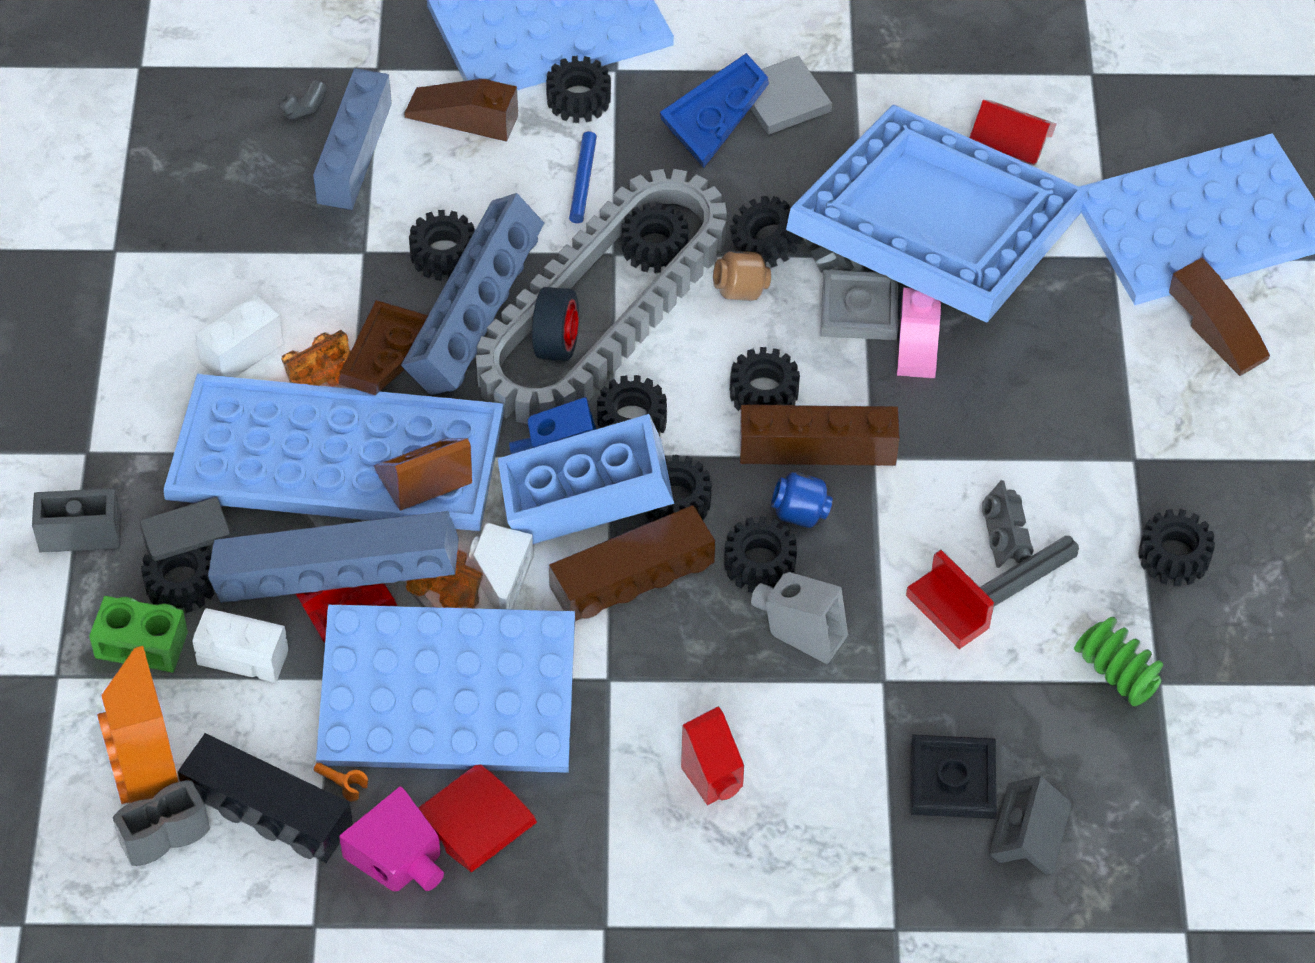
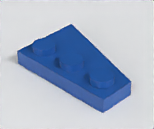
[660,53,769,168]

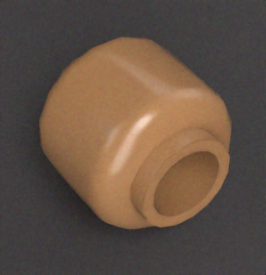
[713,251,771,301]

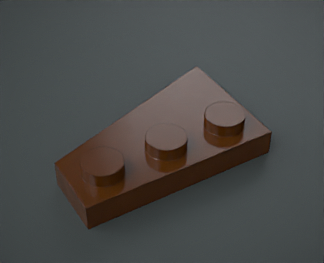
[339,300,428,395]

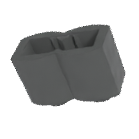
[112,781,210,866]

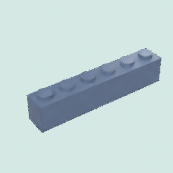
[208,511,459,603]

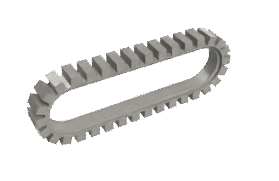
[476,169,727,424]

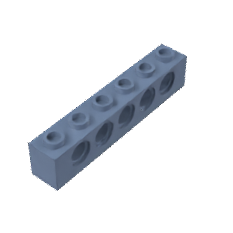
[401,193,545,395]

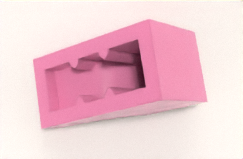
[897,287,941,378]

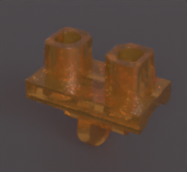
[281,330,351,387]
[406,549,483,609]

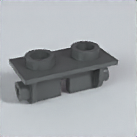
[982,480,1034,568]

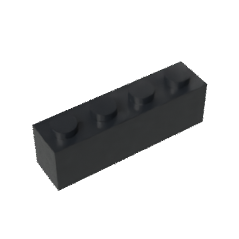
[177,733,353,863]

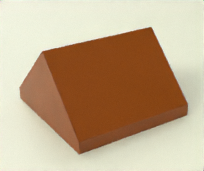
[374,438,472,511]

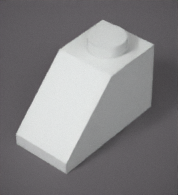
[469,523,533,610]

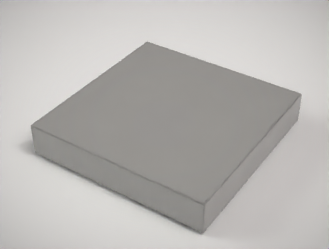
[750,56,832,135]
[821,270,898,340]

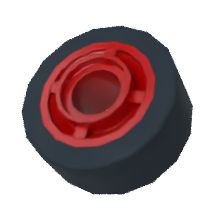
[532,287,579,361]

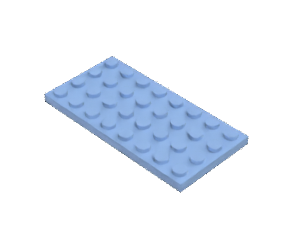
[164,374,504,531]

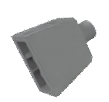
[751,572,848,664]

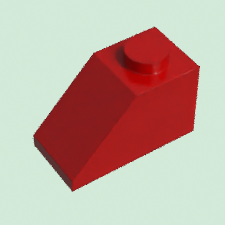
[681,706,744,806]

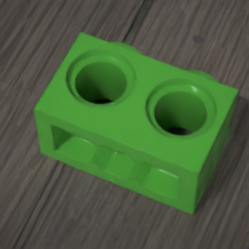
[89,596,188,673]

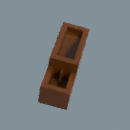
[1169,257,1270,376]

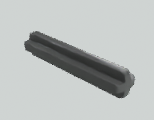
[980,536,1079,606]

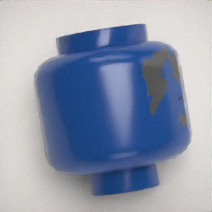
[771,472,833,528]

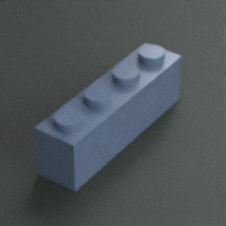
[313,68,392,210]

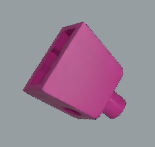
[339,786,444,892]

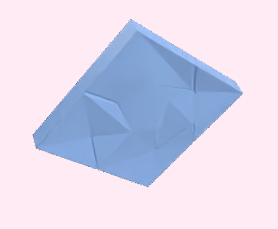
[786,105,1087,323]

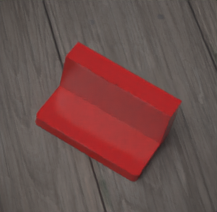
[969,100,1057,164]
[906,550,994,650]

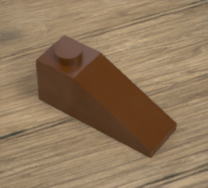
[404,79,518,142]

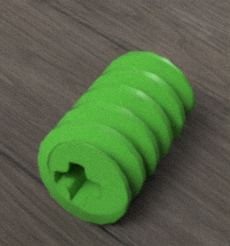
[1074,617,1163,706]

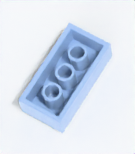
[498,414,674,544]

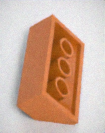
[97,646,179,804]

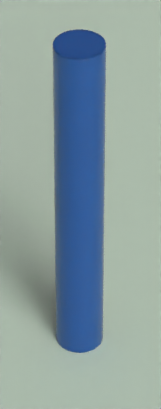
[569,131,597,224]

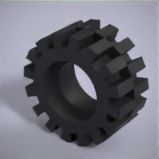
[546,56,611,123]
[730,196,802,267]
[622,203,689,273]
[409,210,475,281]
[729,347,800,411]
[597,375,667,436]
[644,455,712,521]
[1138,509,1215,586]
[724,516,797,593]
[141,546,214,613]

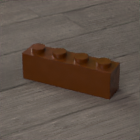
[740,405,900,466]
[549,505,715,621]

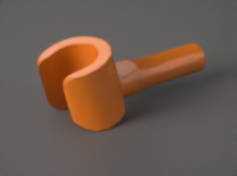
[314,763,368,802]

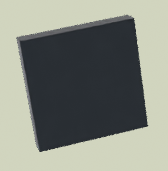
[911,734,997,819]

